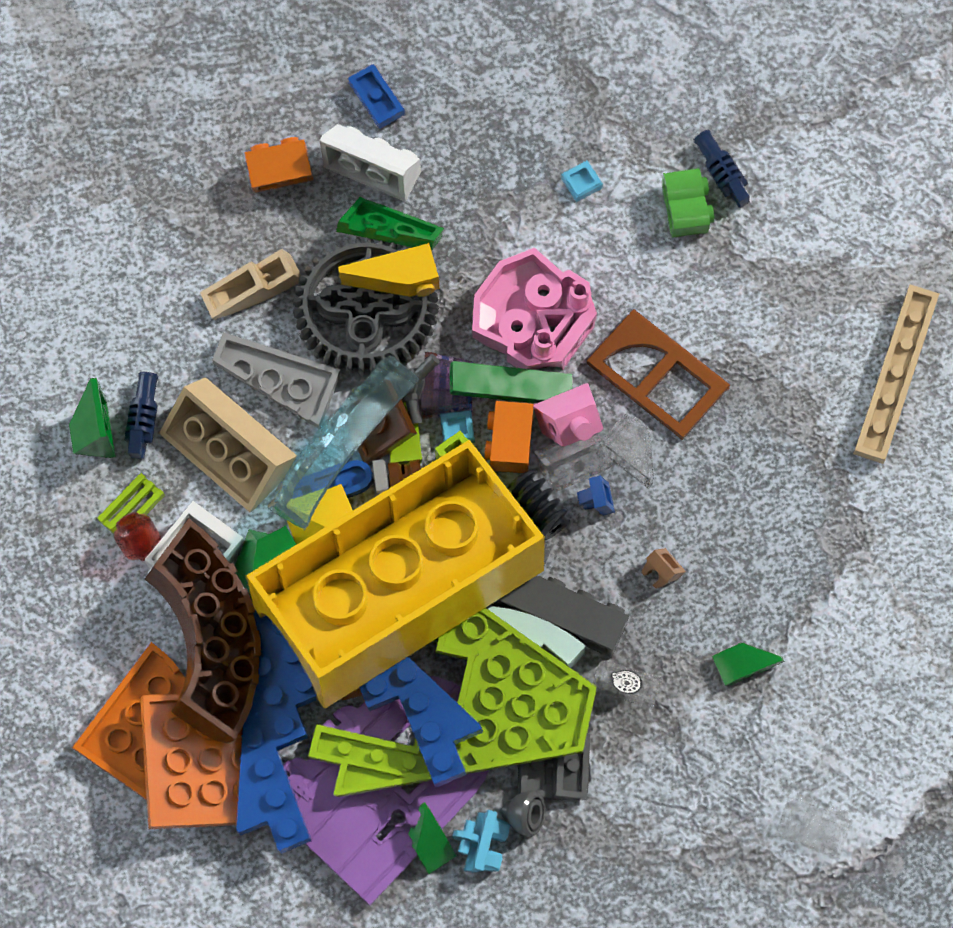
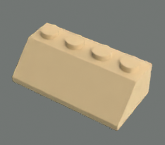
[159,377,297,512]

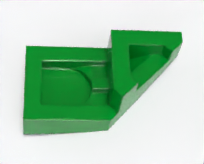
[712,642,785,687]
[408,802,456,874]

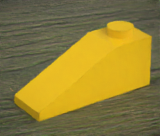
[338,243,440,297]

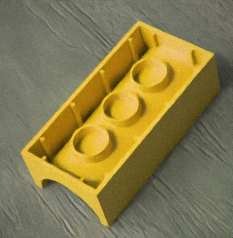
[246,440,545,709]

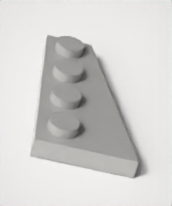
[212,332,341,429]

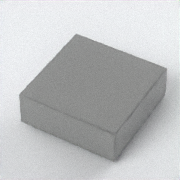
[372,460,389,496]

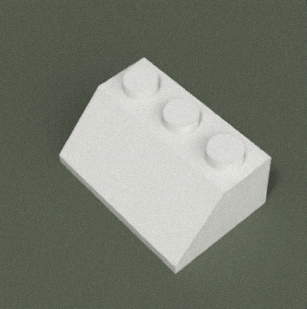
[319,124,421,202]

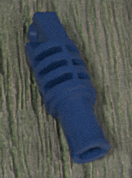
[693,130,750,208]
[124,372,158,459]

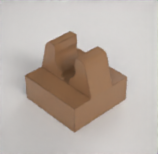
[641,548,686,589]

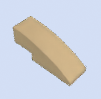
[200,249,301,320]

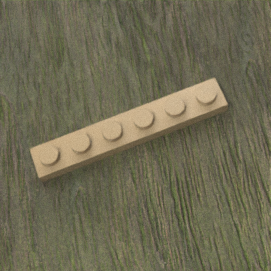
[853,284,939,464]

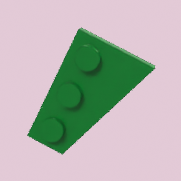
[336,197,444,251]

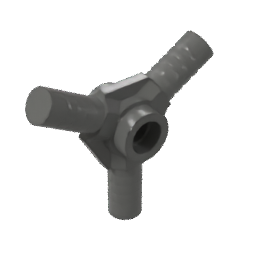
[373,354,440,425]

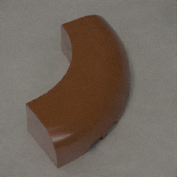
[144,518,261,743]

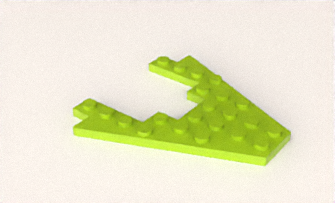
[308,608,597,797]

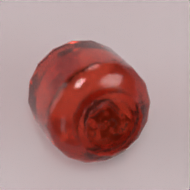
[114,512,161,561]

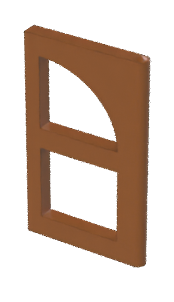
[586,309,730,440]

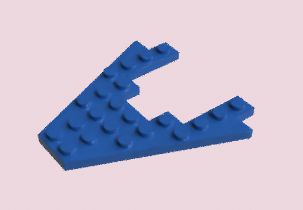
[236,599,483,854]

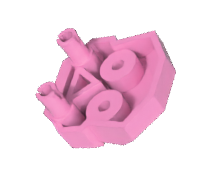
[472,247,597,370]

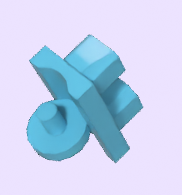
[452,810,510,873]

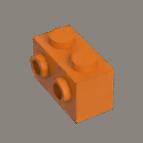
[244,137,314,193]
[484,401,534,473]

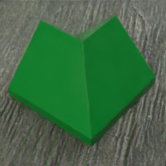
[69,377,116,458]
[235,525,296,599]

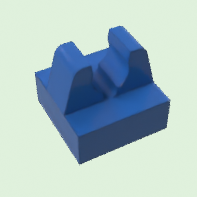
[577,475,615,516]

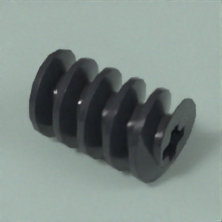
[507,468,570,540]

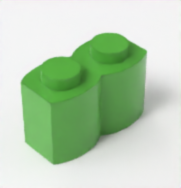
[661,168,714,238]

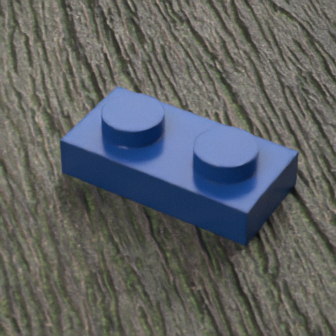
[348,64,405,129]

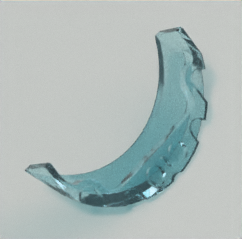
[268,355,420,530]

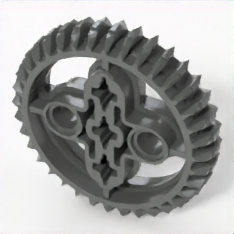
[293,236,439,377]

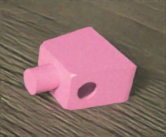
[533,383,603,446]

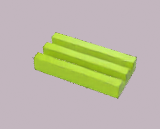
[97,473,165,540]

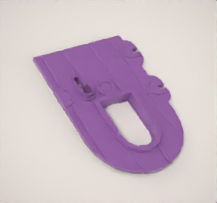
[284,675,489,906]

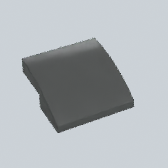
[517,734,590,800]

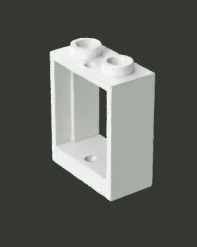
[145,501,244,573]

